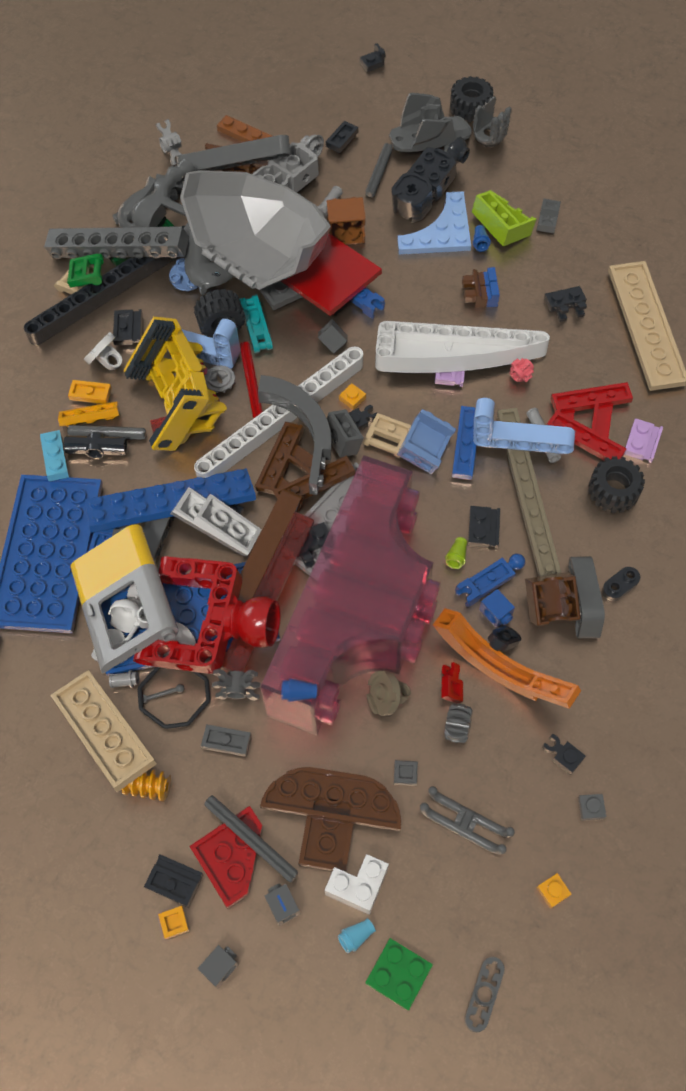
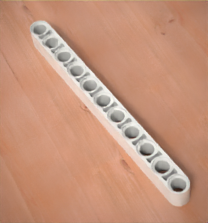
[194,346,363,478]

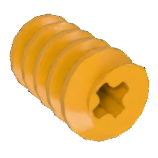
[120,769,171,802]

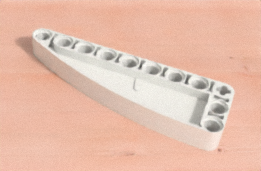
[375,321,550,373]

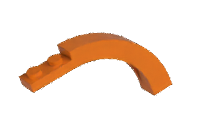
[433,608,581,709]

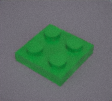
[365,938,433,1011]

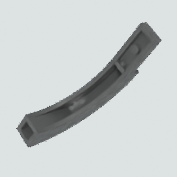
[258,375,331,495]

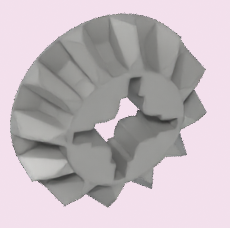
[204,366,235,394]

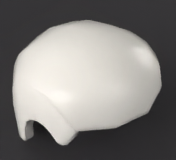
[108,599,140,633]

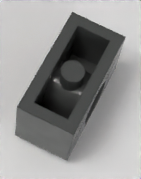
[327,409,364,457]

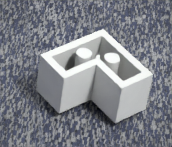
[325,854,389,915]

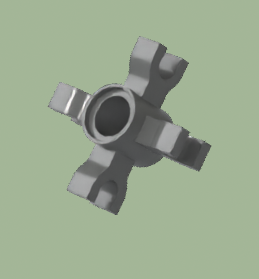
[212,669,261,701]

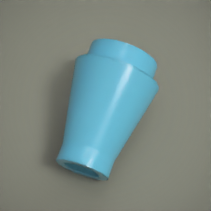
[337,918,376,953]

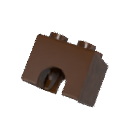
[525,572,581,626]

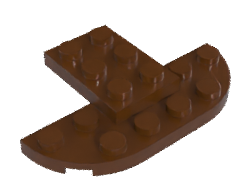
[260,767,401,872]

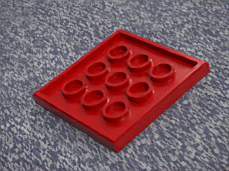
[281,234,382,316]

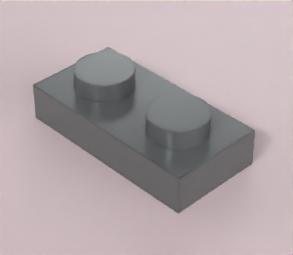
[201,724,251,757]

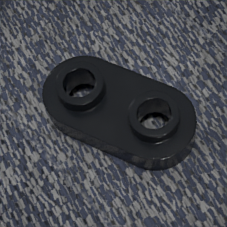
[602,567,641,601]
[488,626,521,651]

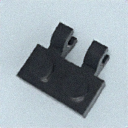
[544,286,587,322]
[286,522,333,569]

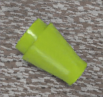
[445,537,468,569]

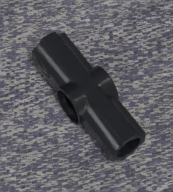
[64,432,128,458]

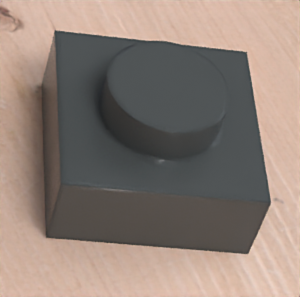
[578,794,606,821]

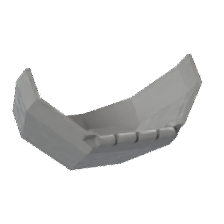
[180,170,331,290]

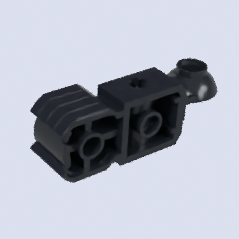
[391,136,470,222]

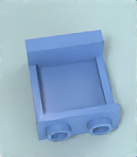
[397,409,456,474]

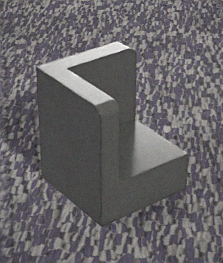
[318,319,348,353]

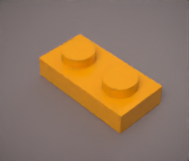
[68,380,112,404]

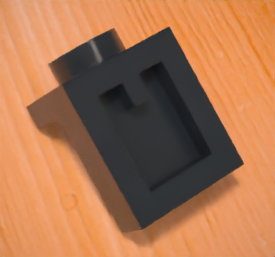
[359,43,386,72]

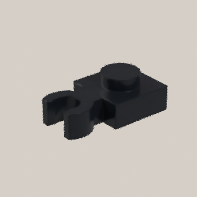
[349,405,377,431]
[542,734,586,775]

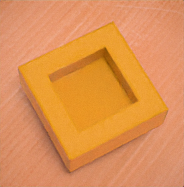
[339,383,366,410]
[536,873,572,909]
[158,906,189,940]

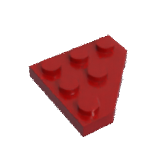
[189,806,263,909]

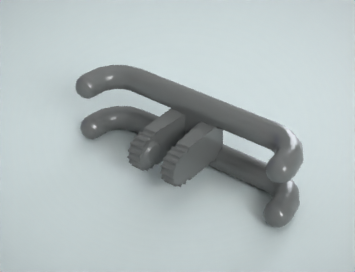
[420,786,515,855]

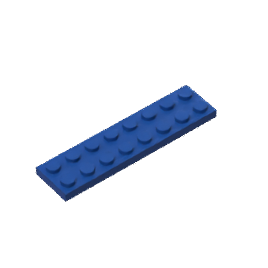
[85,468,256,533]

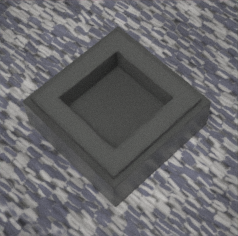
[394,760,418,786]

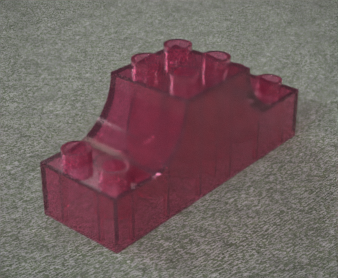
[260,456,441,735]

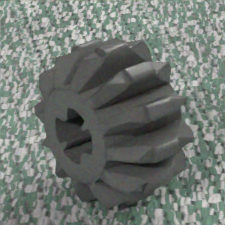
[444,703,472,743]

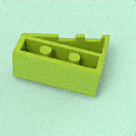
[472,190,537,246]

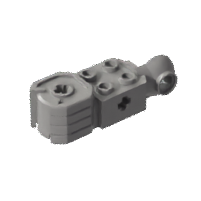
[252,135,324,193]

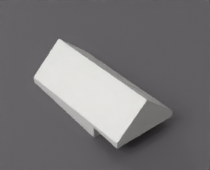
[170,487,262,556]

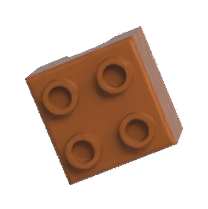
[326,197,365,245]

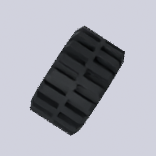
[450,76,494,122]
[194,289,246,338]
[588,456,645,513]

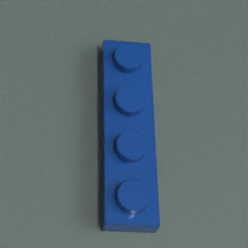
[452,406,476,480]

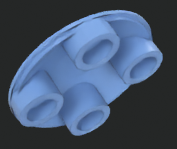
[169,258,199,291]

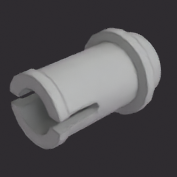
[109,670,139,688]

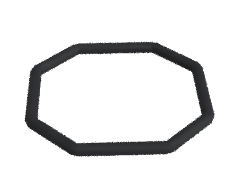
[137,667,211,729]

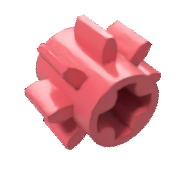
[510,358,534,382]

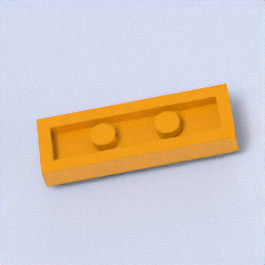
[58,401,119,427]

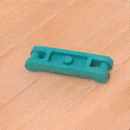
[240,295,273,353]

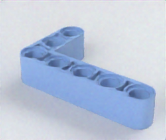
[167,319,240,369]
[473,398,575,454]

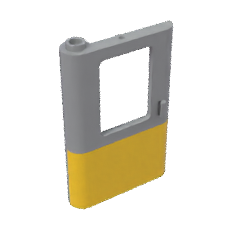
[70,524,179,673]

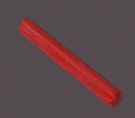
[239,341,263,419]

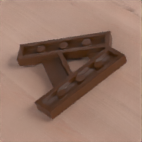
[255,422,356,499]

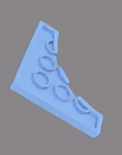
[397,192,471,254]

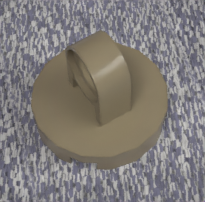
[367,671,411,716]

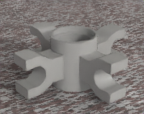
[155,119,182,166]

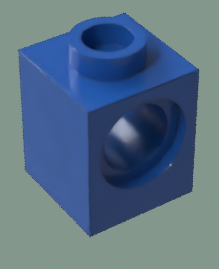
[479,589,515,628]

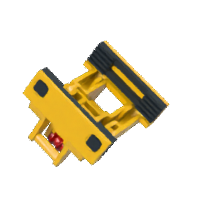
[124,316,227,451]

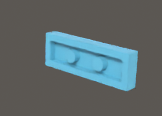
[40,430,69,481]

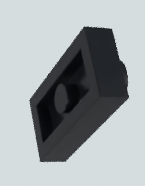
[325,121,359,153]

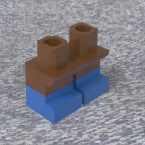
[462,267,500,308]

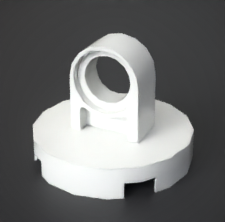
[83,332,122,370]

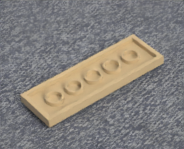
[50,670,156,792]

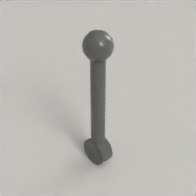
[142,684,184,704]

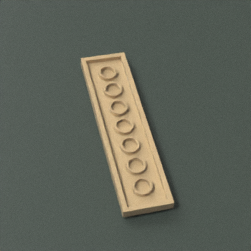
[608,261,686,391]

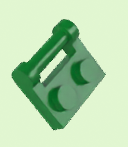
[67,254,104,288]

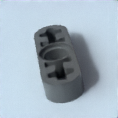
[464,957,505,1033]

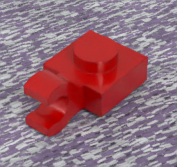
[441,662,463,704]

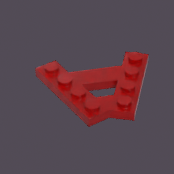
[546,382,633,460]

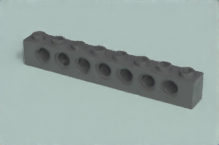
[44,227,189,259]

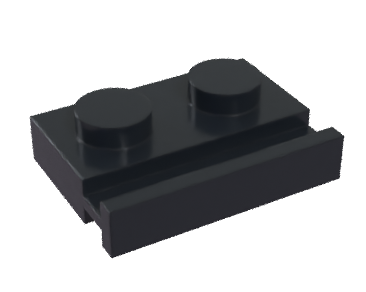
[113,309,143,345]
[468,506,500,549]
[144,854,204,907]

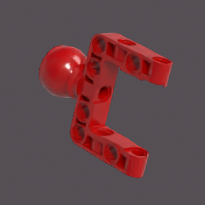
[133,556,281,674]

